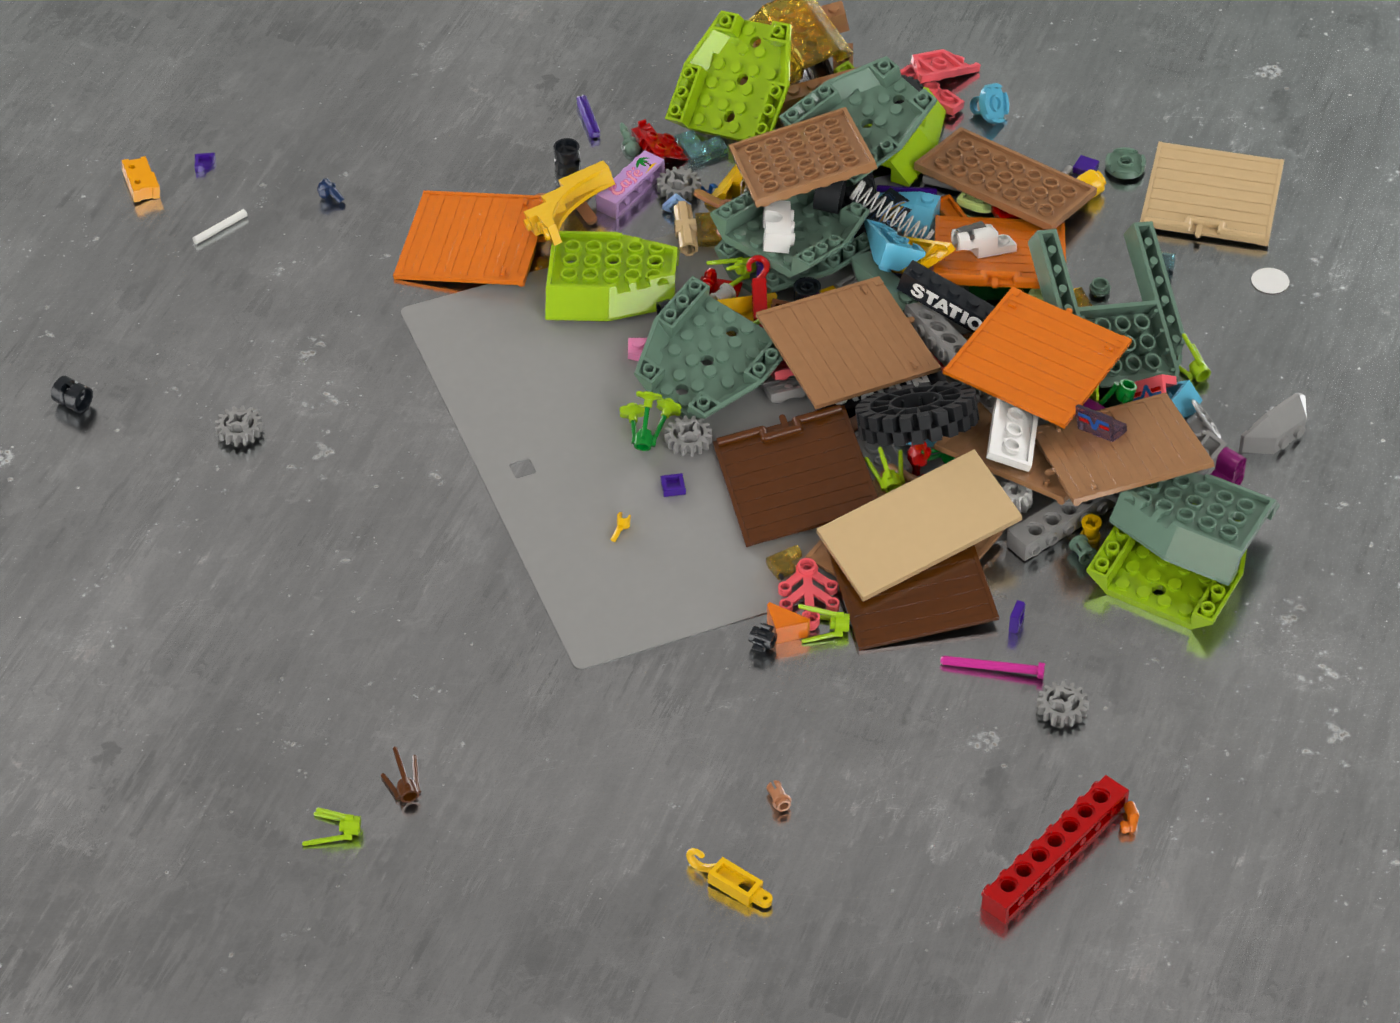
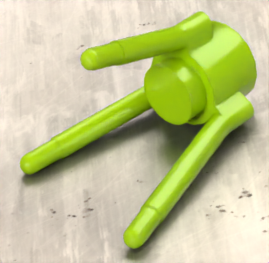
[706,256,756,287]
[1179,333,1211,382]
[864,446,905,493]
[798,604,850,643]
[302,807,361,846]

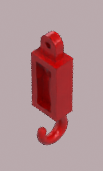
[746,255,770,328]

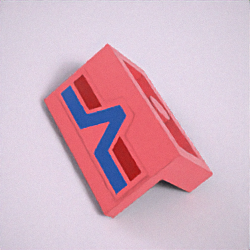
[1133,374,1177,401]

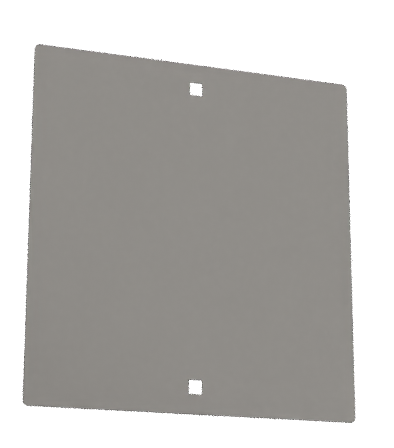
[401,174,1056,669]

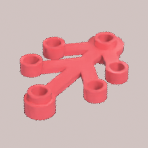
[778,558,840,631]

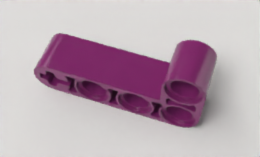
[1209,447,1247,486]

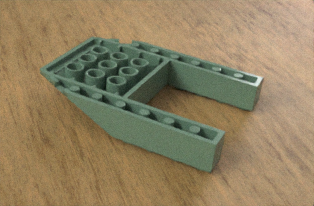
[1028,221,1185,388]

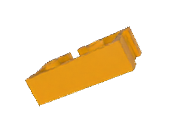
[122,156,160,202]

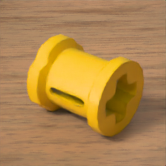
[1080,514,1102,545]

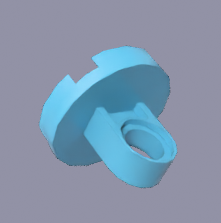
[970,83,1009,124]

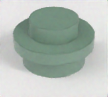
[1089,277,1111,297]

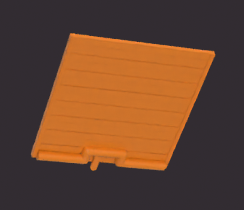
[393,190,546,287]
[934,215,1066,289]
[943,286,1132,429]

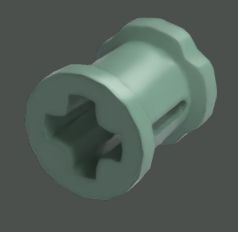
[1069,534,1097,565]

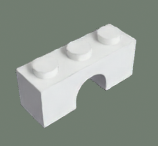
[763,200,795,254]

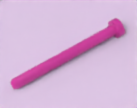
[940,656,1045,679]

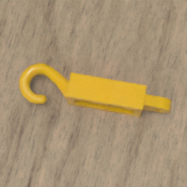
[686,848,773,908]

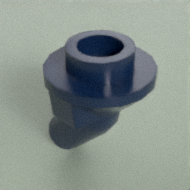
[317,178,345,204]

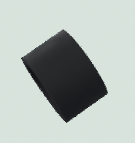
[813,180,847,214]

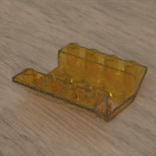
[748,0,854,84]

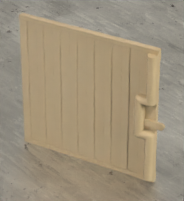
[1140,141,1284,246]

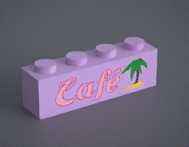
[595,150,665,219]

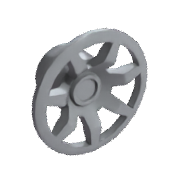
[1185,399,1221,439]

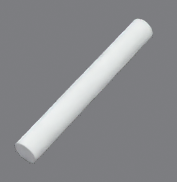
[192,209,248,245]

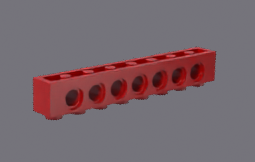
[981,775,1129,924]

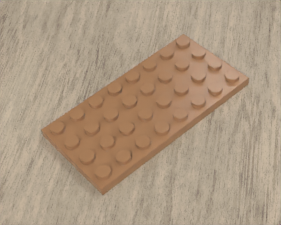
[914,127,1097,230]

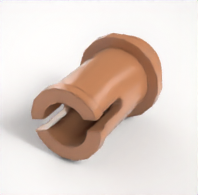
[766,780,791,812]

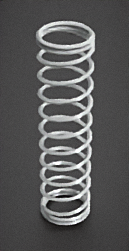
[849,180,935,240]

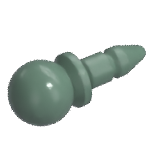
[620,122,640,156]

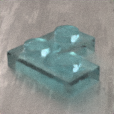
[675,130,728,165]

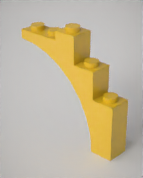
[523,161,615,246]

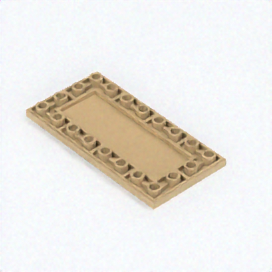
[816,449,1022,601]

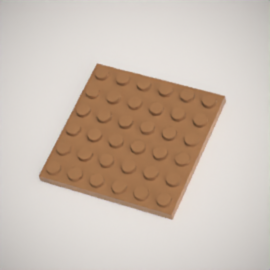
[729,107,877,208]

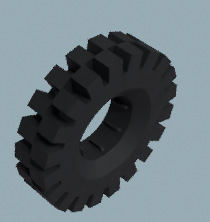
[855,381,979,446]

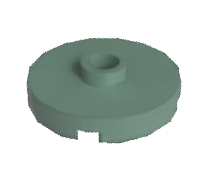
[1105,147,1146,179]

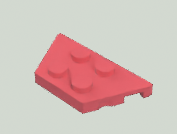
[911,49,981,83]

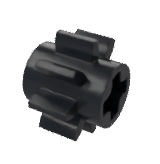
[749,623,777,652]

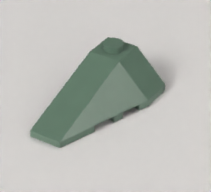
[851,251,918,312]

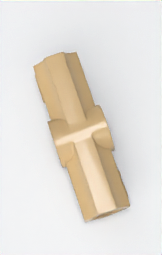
[673,201,698,256]

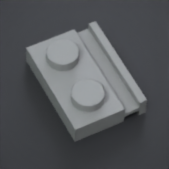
[762,375,807,403]

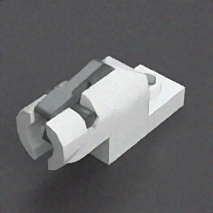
[951,221,1017,259]

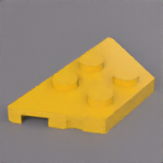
[891,236,955,274]

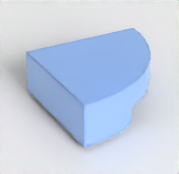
[662,193,690,213]

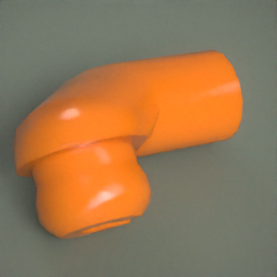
[1119,801,1140,835]

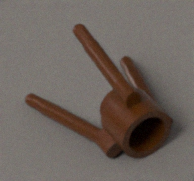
[381,746,421,803]

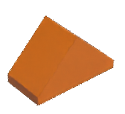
[767,602,810,644]

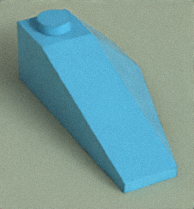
[877,191,941,239]
[864,219,926,272]
[1166,380,1203,418]

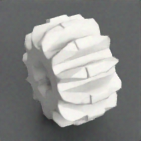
[1001,480,1033,513]

